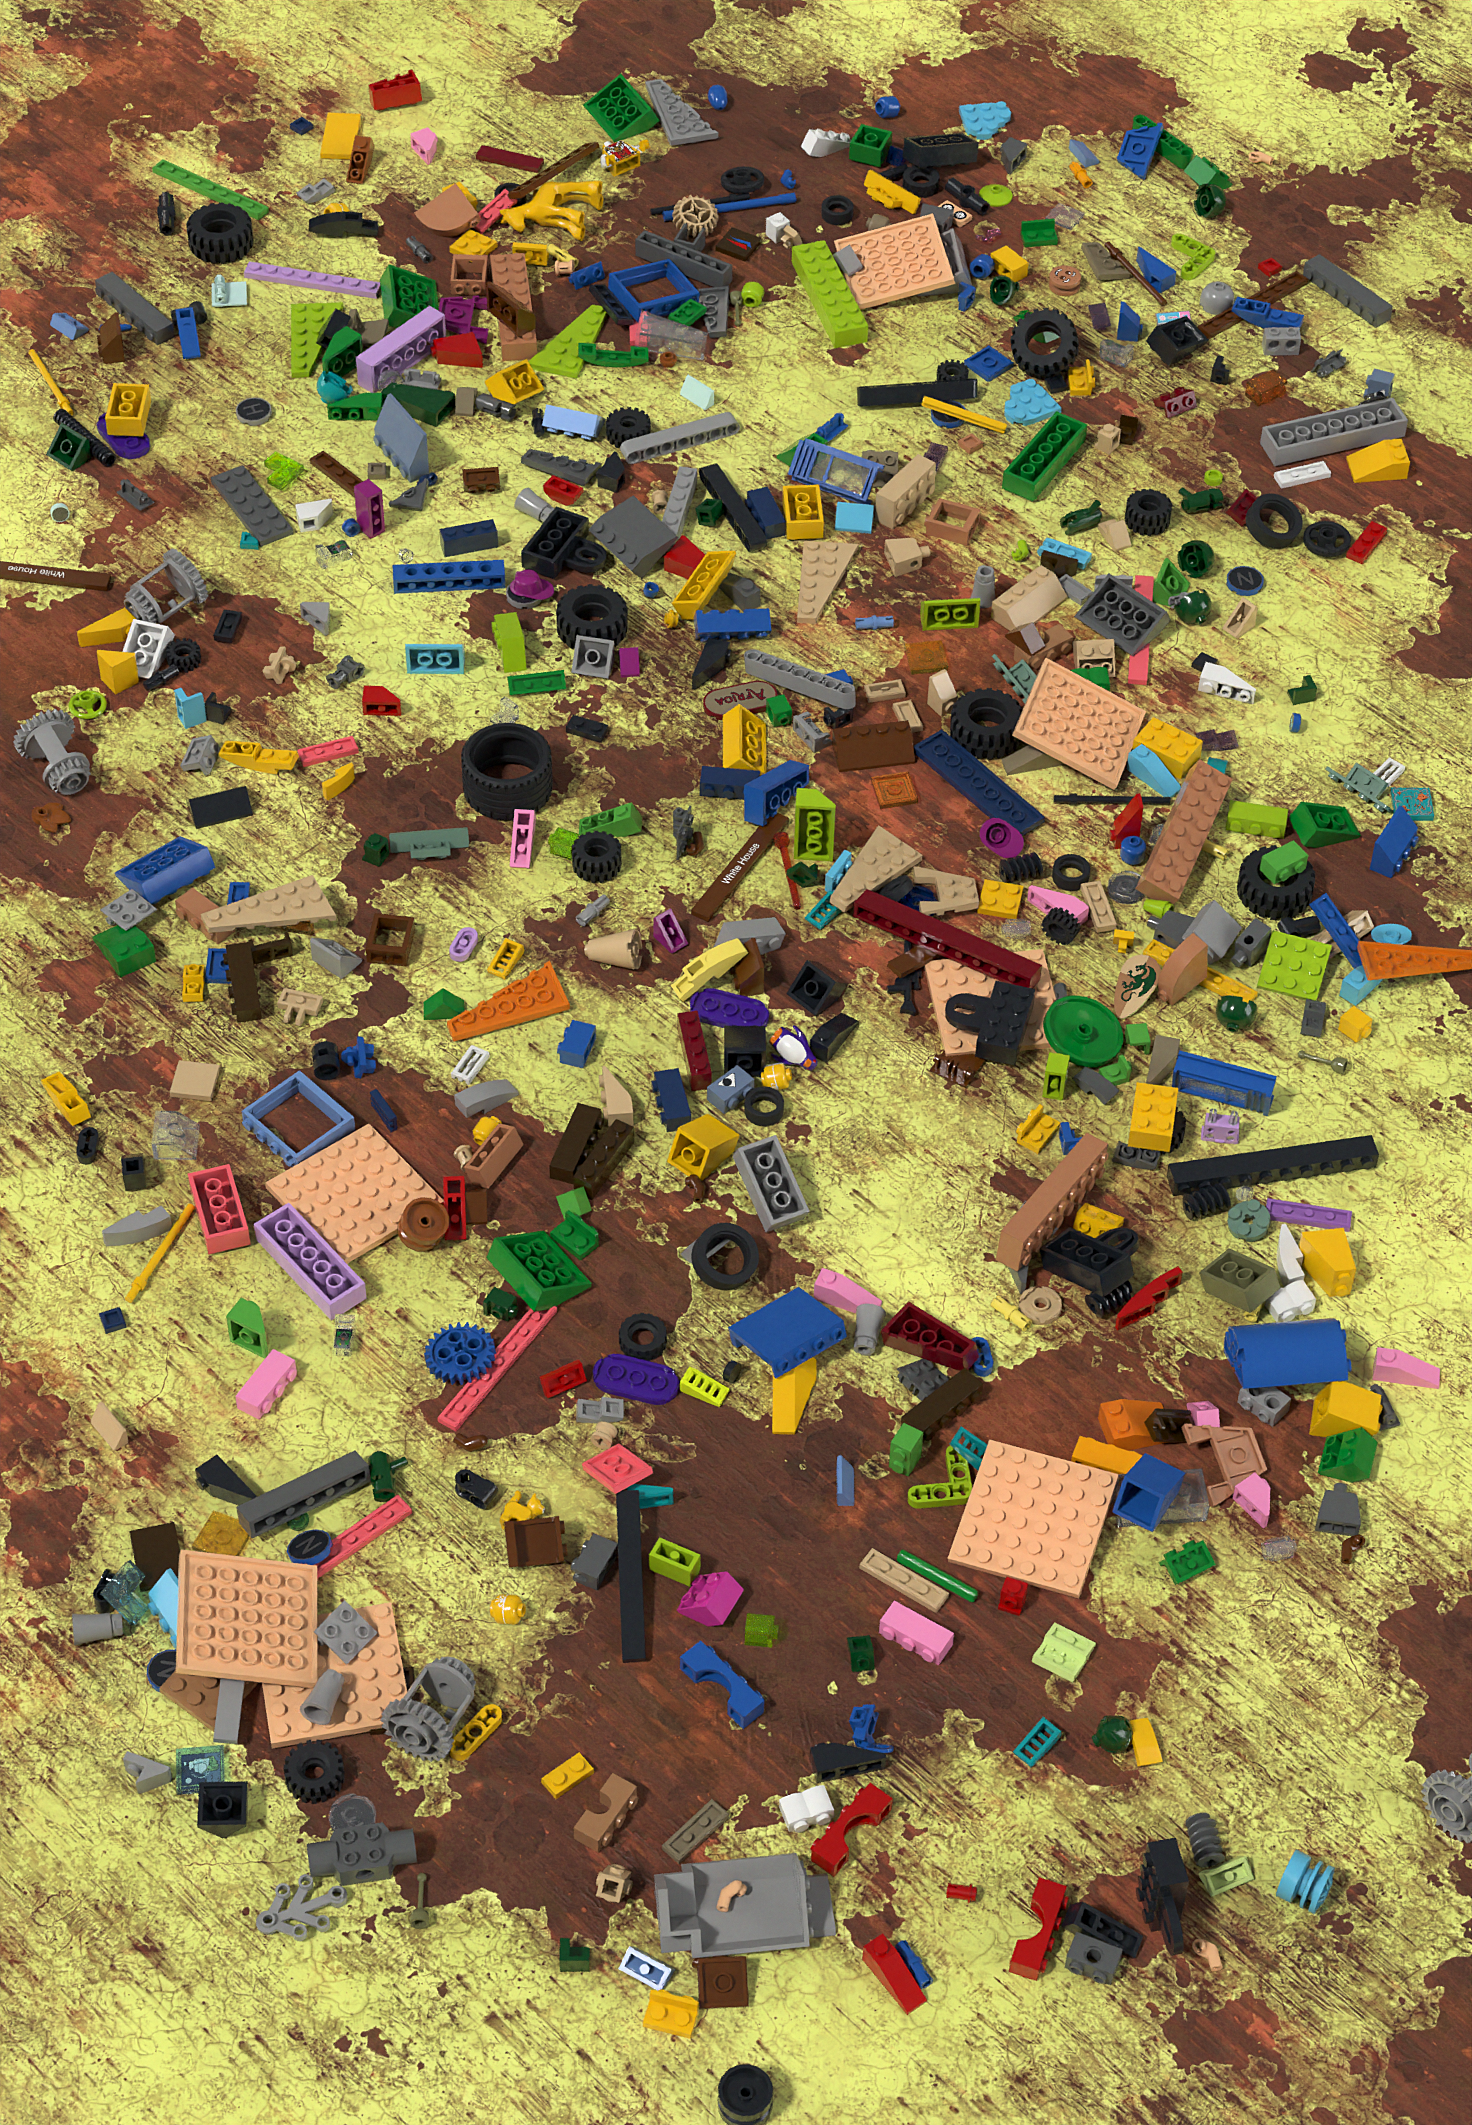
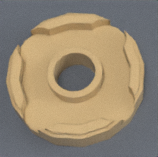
[1019,1286,1062,1325]

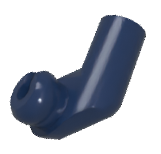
[416,472,438,487]

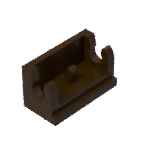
[248,931,293,965]
[1144,1408,1196,1443]

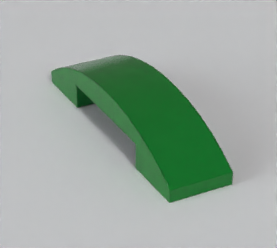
[578,343,649,368]

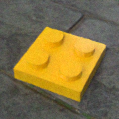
[449,229,497,262]
[977,879,1024,920]

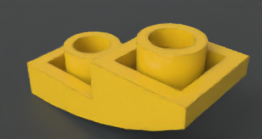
[322,762,355,801]
[182,964,205,1002]
[1129,1717,1163,1767]

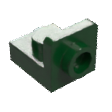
[786,861,818,888]
[847,1635,875,1672]

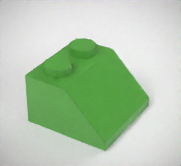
[226,1298,268,1359]

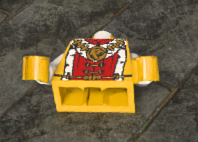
[601,139,651,177]

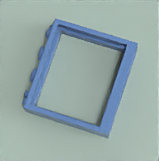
[242,1070,355,1167]

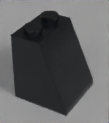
[724,1025,766,1077]

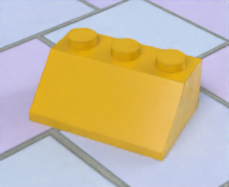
[484,359,545,404]

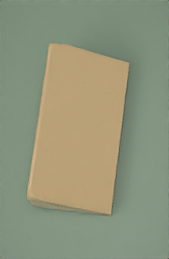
[91,1402,128,1451]

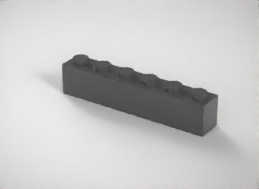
[635,230,732,287]
[1303,254,1393,328]
[95,272,175,346]
[236,1450,371,1539]

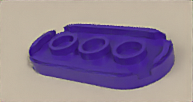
[97,412,150,459]
[690,988,769,1028]
[593,1354,679,1405]

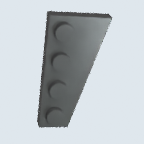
[697,286,730,338]
[521,449,602,486]

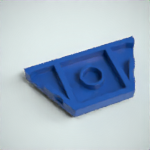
[1117,123,1164,180]

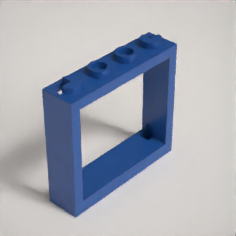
[608,259,700,322]

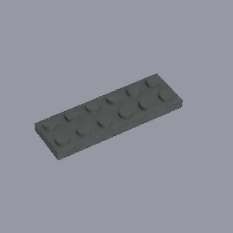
[211,465,293,547]

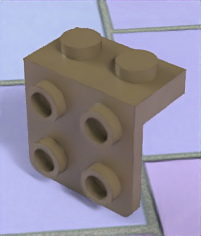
[347,309,389,347]
[862,450,898,488]

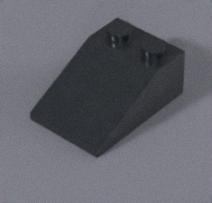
[1146,316,1209,366]

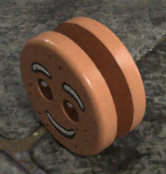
[1049,265,1081,296]

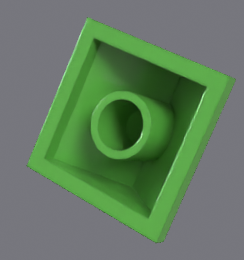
[1152,558,1190,607]

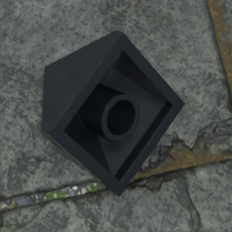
[197,1781,248,1838]

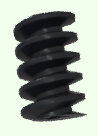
[999,852,1043,883]
[1182,1183,1231,1220]
[1084,1280,1133,1318]

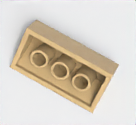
[991,565,1068,631]

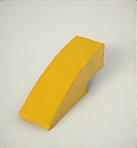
[41,1072,91,1126]

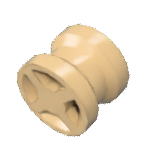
[590,1421,617,1449]

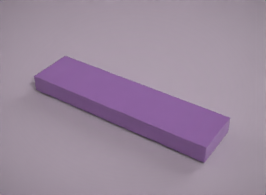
[1266,1198,1352,1232]

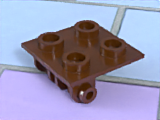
[929,1050,985,1088]

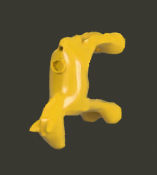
[500,180,604,241]

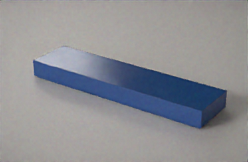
[1309,893,1362,968]

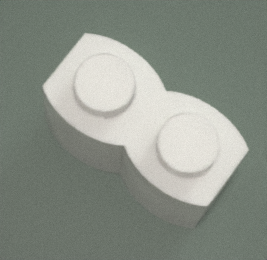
[1265,1280,1316,1322]
[779,1785,834,1833]

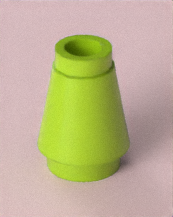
[1143,899,1175,918]

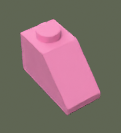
[410,127,438,165]
[1187,1401,1220,1427]
[1233,1473,1270,1529]

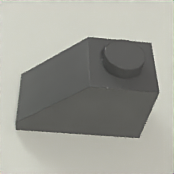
[1000,137,1027,175]

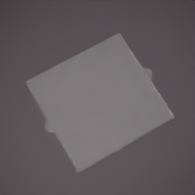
[1045,203,1085,230]

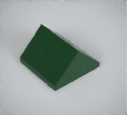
[46,423,92,471]

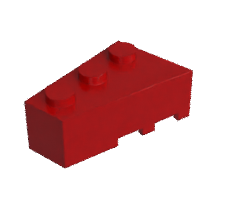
[368,69,422,110]

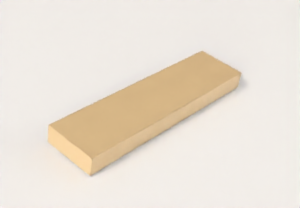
[859,1548,949,1613]

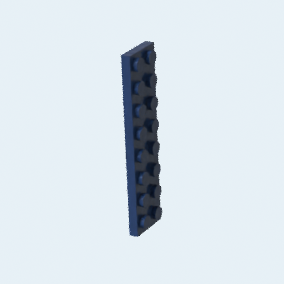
[913,729,1045,836]

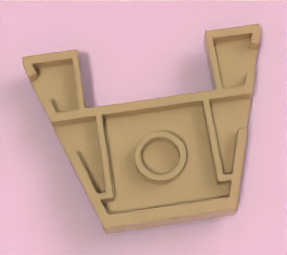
[913,866,979,916]

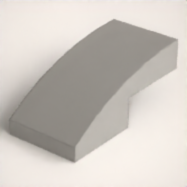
[297,179,336,204]
[576,1397,623,1423]

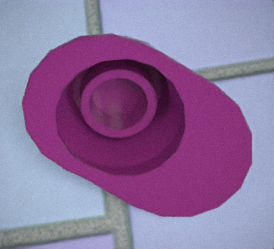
[510,569,554,600]
[980,818,1024,858]

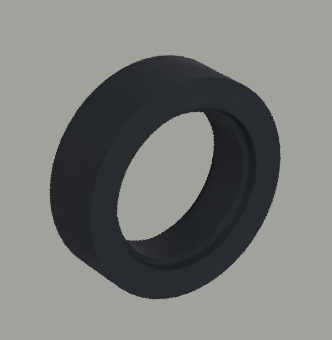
[1246,493,1303,549]
[691,1223,759,1290]

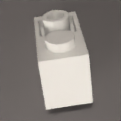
[295,499,333,533]

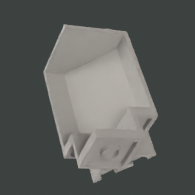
[654,1853,836,1958]

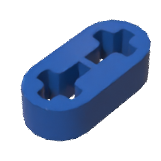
[971,1337,993,1377]

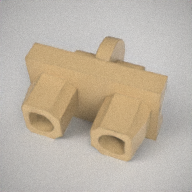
[263,646,296,684]

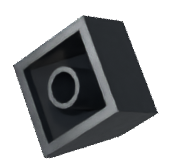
[786,960,847,1016]

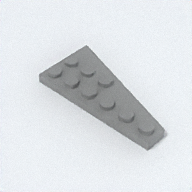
[645,79,718,146]

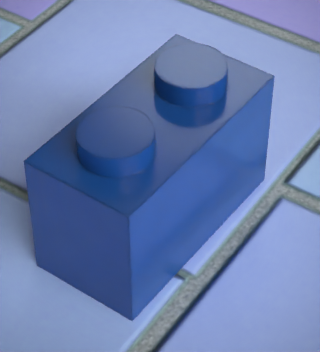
[557,1020,596,1068]

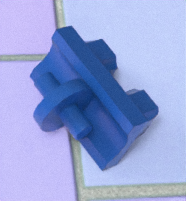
[341,1036,376,1079]

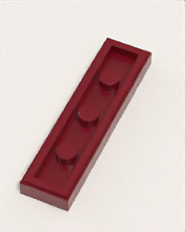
[476,145,544,173]

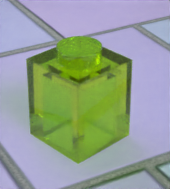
[548,827,579,860]
[744,1613,779,1648]

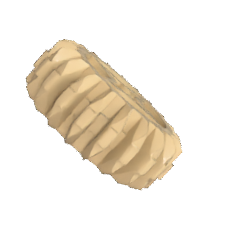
[672,195,718,239]

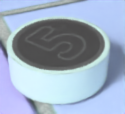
[50,503,70,522]

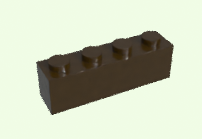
[223,942,262,1023]
[549,1103,604,1185]
[573,1119,634,1200]
[901,1368,983,1443]

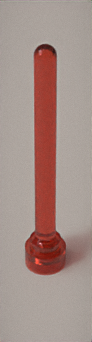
[773,832,801,910]

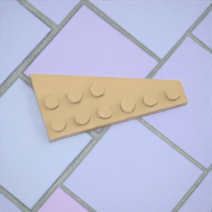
[797,541,859,624]
[201,875,337,933]

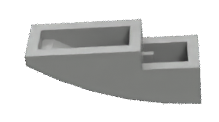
[454,1079,519,1118]
[102,1205,172,1246]

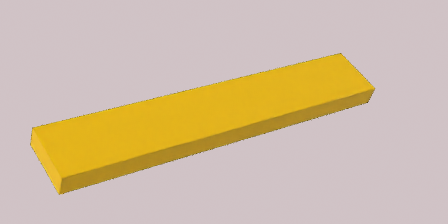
[1143,939,1258,1003]

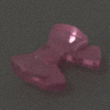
[976,228,1001,242]

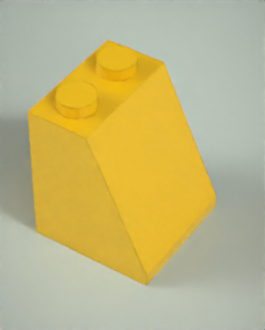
[667,1114,740,1181]
[1299,1228,1356,1297]
[1309,1381,1382,1437]

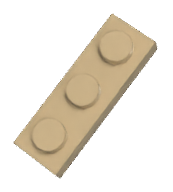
[1080,881,1117,933]

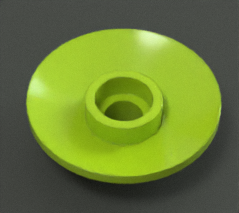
[979,184,1013,207]

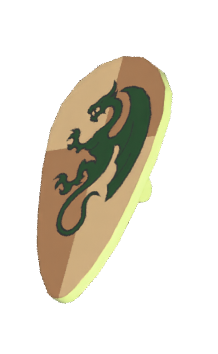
[1114,955,1161,1019]

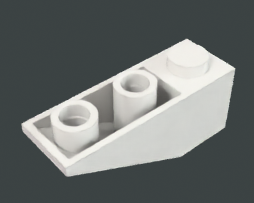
[801,129,851,157]
[1198,662,1256,704]

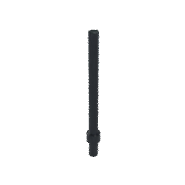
[650,193,750,216]
[1053,793,1170,805]

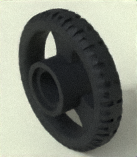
[721,166,764,194]
[1303,521,1351,557]

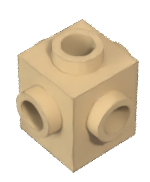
[596,1864,633,1903]

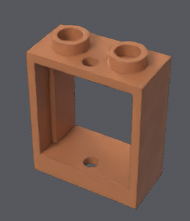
[450,254,488,295]
[924,498,980,546]

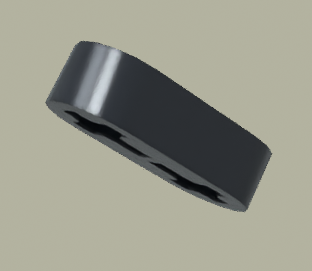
[76,1127,99,1165]

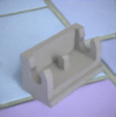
[793,712,832,753]

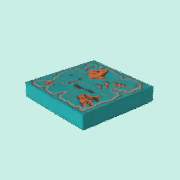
[1390,787,1434,821]

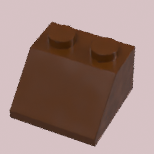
[97,312,125,364]
[729,938,764,997]

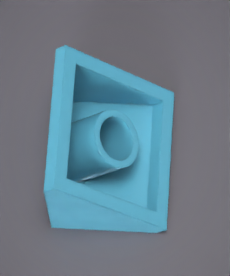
[835,502,875,534]

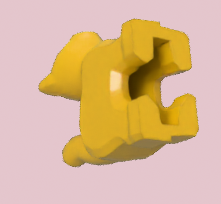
[499,1490,545,1530]

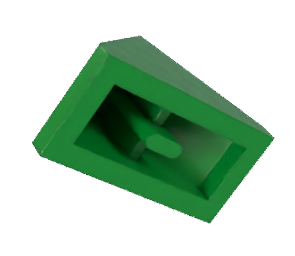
[423,988,465,1020]

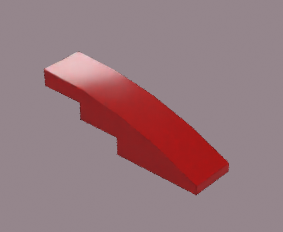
[1115,1266,1183,1331]

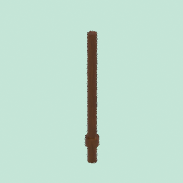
[1104,241,1167,306]

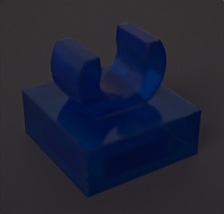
[886,145,906,166]

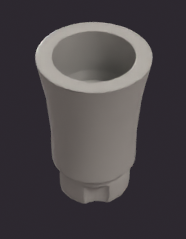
[514,487,554,523]
[970,565,996,608]
[854,1304,886,1356]
[72,1613,123,1646]
[300,1669,344,1725]

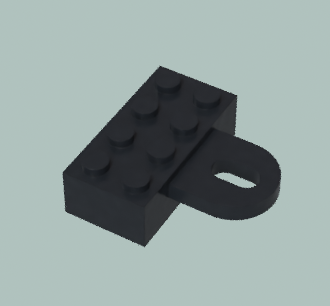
[903,133,979,169]
[521,506,606,579]
[945,981,1035,1066]
[1039,1227,1140,1297]
[1136,1838,1189,1956]

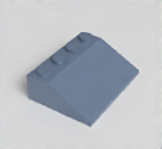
[373,393,429,483]

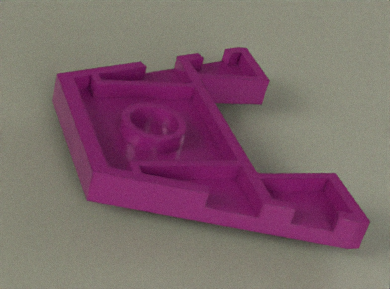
[438,296,489,344]

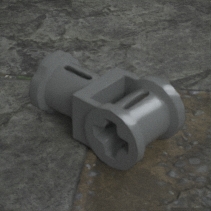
[326,655,365,689]

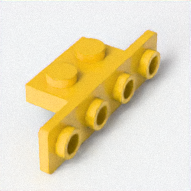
[864,170,921,214]

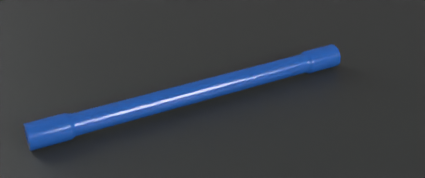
[663,193,796,222]

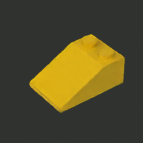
[1346,439,1410,483]

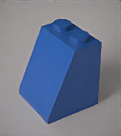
[1112,1453,1185,1532]

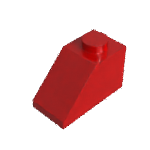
[362,685,402,716]

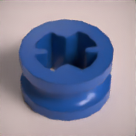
[342,518,361,537]

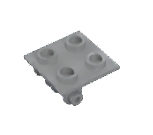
[100,889,157,931]
[314,1600,378,1665]

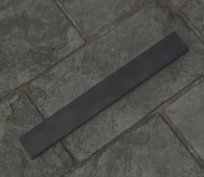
[616,1490,646,1663]

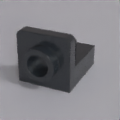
[1210,355,1230,385]
[823,706,854,729]

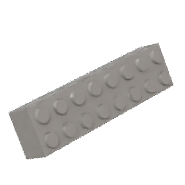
[1260,398,1408,466]

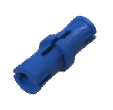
[894,1940,933,1989]

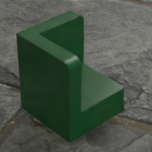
[1287,675,1317,705]
[559,1938,590,1972]

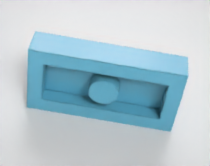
[174,688,207,729]

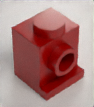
[998,1576,1028,1616]

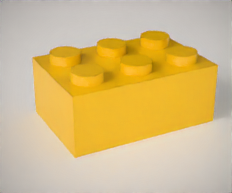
[105,383,151,436]
[782,485,824,540]
[1132,717,1203,779]
[1128,1082,1178,1152]

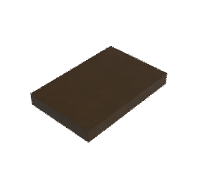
[129,1522,180,1592]

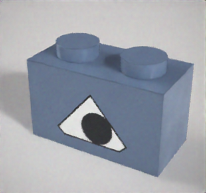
[1363,368,1395,404]
[707,1065,754,1114]

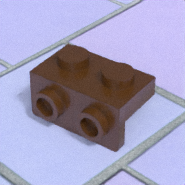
[462,467,500,494]

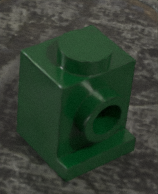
[695,498,724,526]
[362,833,389,867]
[483,1287,518,1322]

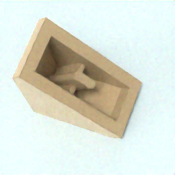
[1222,597,1258,639]

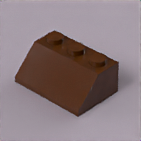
[486,281,536,337]

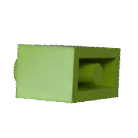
[1042,1052,1070,1101]
[649,1537,700,1587]

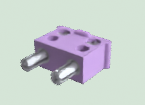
[1201,1108,1240,1144]

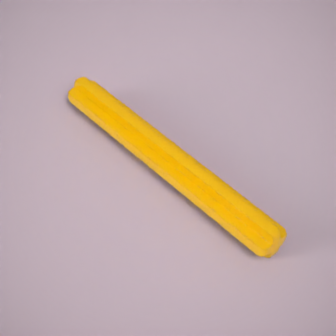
[922,396,1007,434]

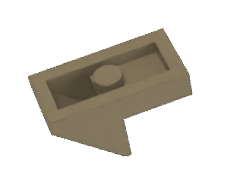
[455,387,478,417]

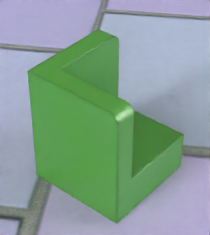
[1124,1023,1151,1054]
[556,1186,592,1219]

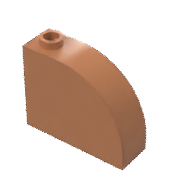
[414,183,481,237]
[1158,933,1208,1006]

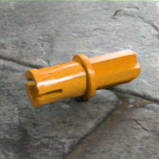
[1069,161,1093,188]

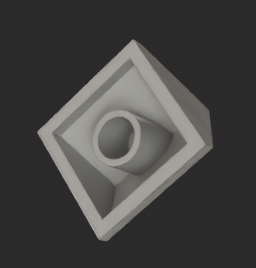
[571,635,615,678]
[310,938,363,979]

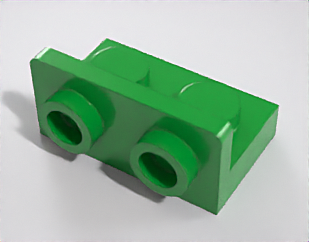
[1020,219,1058,248]
[668,299,707,330]
[550,1210,599,1261]
[1159,1539,1216,1585]

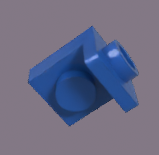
[958,282,976,312]
[1058,1122,1082,1155]

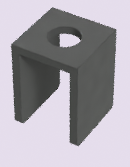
[674,223,705,252]

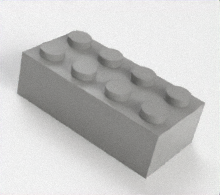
[732,1135,810,1232]

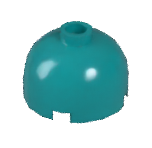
[316,371,353,404]

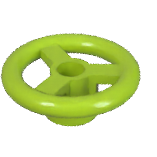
[68,690,107,719]

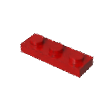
[1346,521,1388,564]

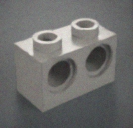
[1262,327,1301,356]
[1238,1386,1291,1427]

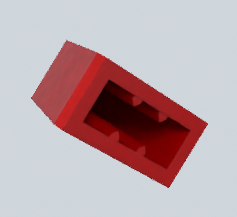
[430,332,483,368]
[664,535,705,580]

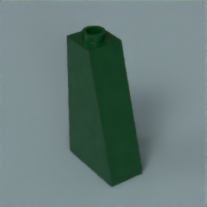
[381,382,455,427]

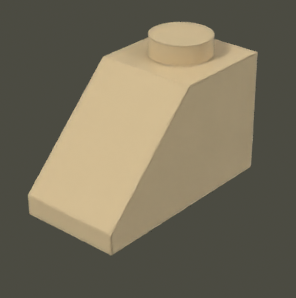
[927,669,957,717]

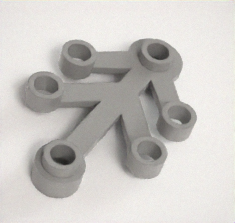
[256,1874,348,1941]

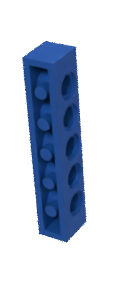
[393,560,505,594]

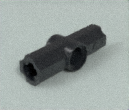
[945,178,990,216]
[157,192,176,236]

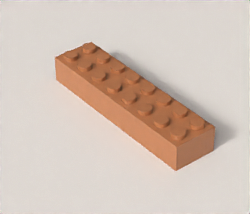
[490,253,537,361]
[1135,759,1233,904]
[996,1132,1109,1272]

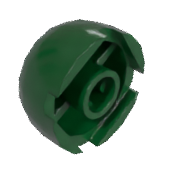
[1194,184,1226,218]
[1177,540,1215,578]
[1173,589,1212,625]
[1216,995,1258,1032]

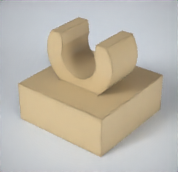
[781,225,803,249]

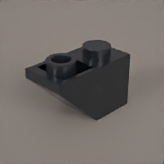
[316,308,351,349]
[596,451,625,493]
[121,1153,147,1191]

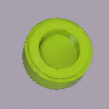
[1204,469,1223,486]

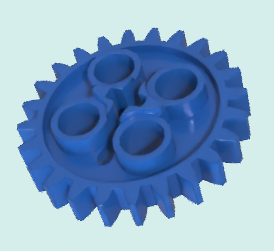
[424,1322,496,1385]

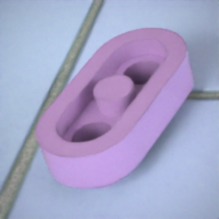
[449,927,478,962]

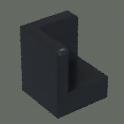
[204,692,231,725]

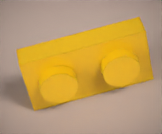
[541,1752,594,1799]

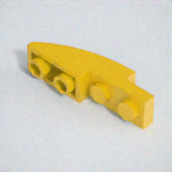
[218,741,299,774]

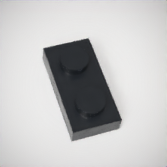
[213,609,243,643]
[566,714,609,743]

